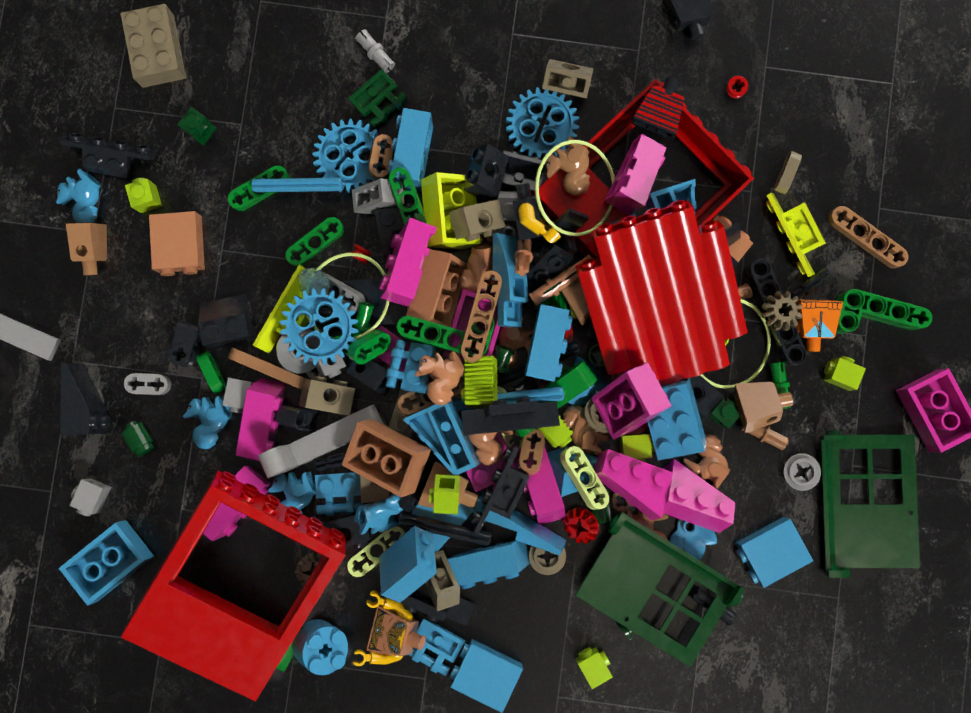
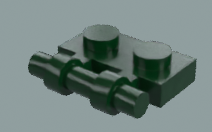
[348,69,408,129]

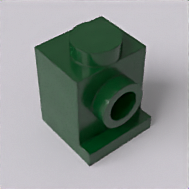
[177,107,217,146]
[707,398,741,429]

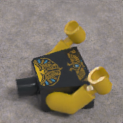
[513,183,561,243]

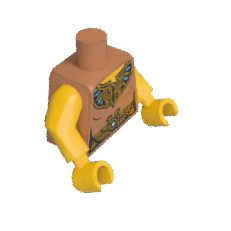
[353,590,426,666]

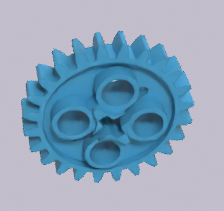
[506,87,579,159]
[312,119,386,194]
[280,288,358,366]

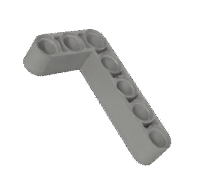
[258,404,384,478]

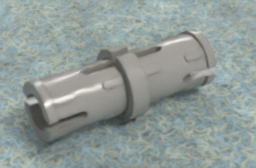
[355,29,395,73]

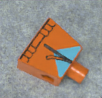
[795,299,843,352]

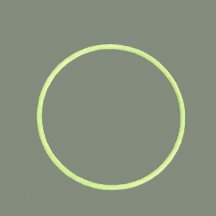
[535,140,615,236]
[305,253,390,340]
[700,299,771,389]

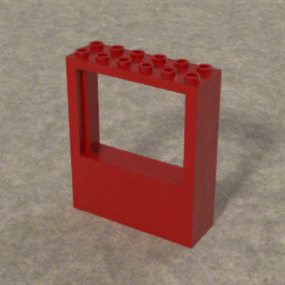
[534,79,754,259]
[121,470,346,702]

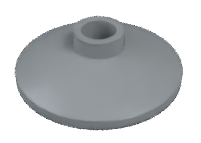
[276,329,320,374]

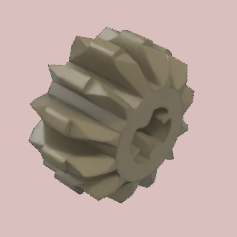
[761,291,803,331]

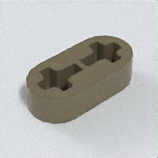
[773,151,802,194]

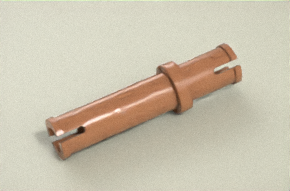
[529,255,591,306]

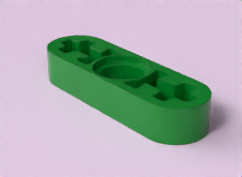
[228,166,290,211]
[389,167,427,225]
[286,217,344,267]

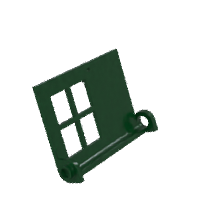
[821,431,920,578]
[575,511,745,668]

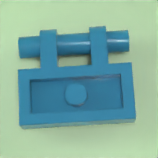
[386,340,436,394]
[315,472,364,516]
[408,617,465,676]

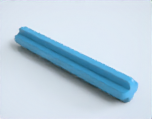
[252,178,343,192]

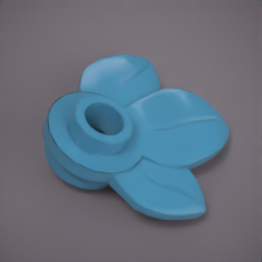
[670,519,717,560]

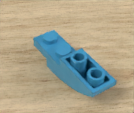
[492,233,528,328]

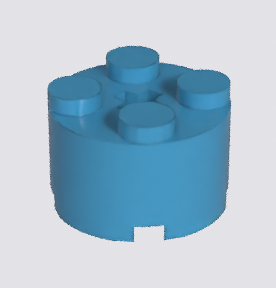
[293,619,348,675]

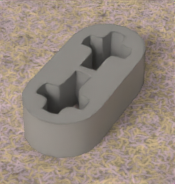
[124,373,171,395]

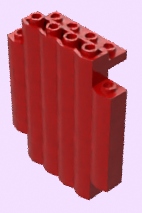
[575,200,748,385]

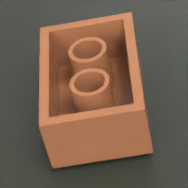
[406,249,467,328]
[342,419,431,498]

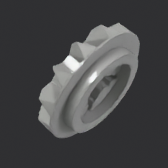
[782,453,821,491]

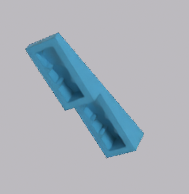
[473,491,566,555]

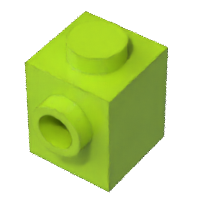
[125,178,162,213]
[824,356,866,391]
[619,434,655,463]
[429,474,460,514]
[576,647,613,689]

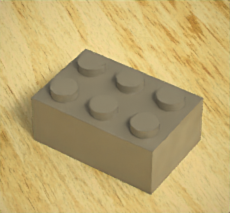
[121,4,186,88]

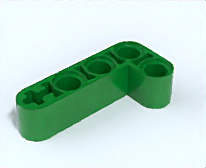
[836,289,932,334]
[397,316,494,357]
[515,360,598,438]

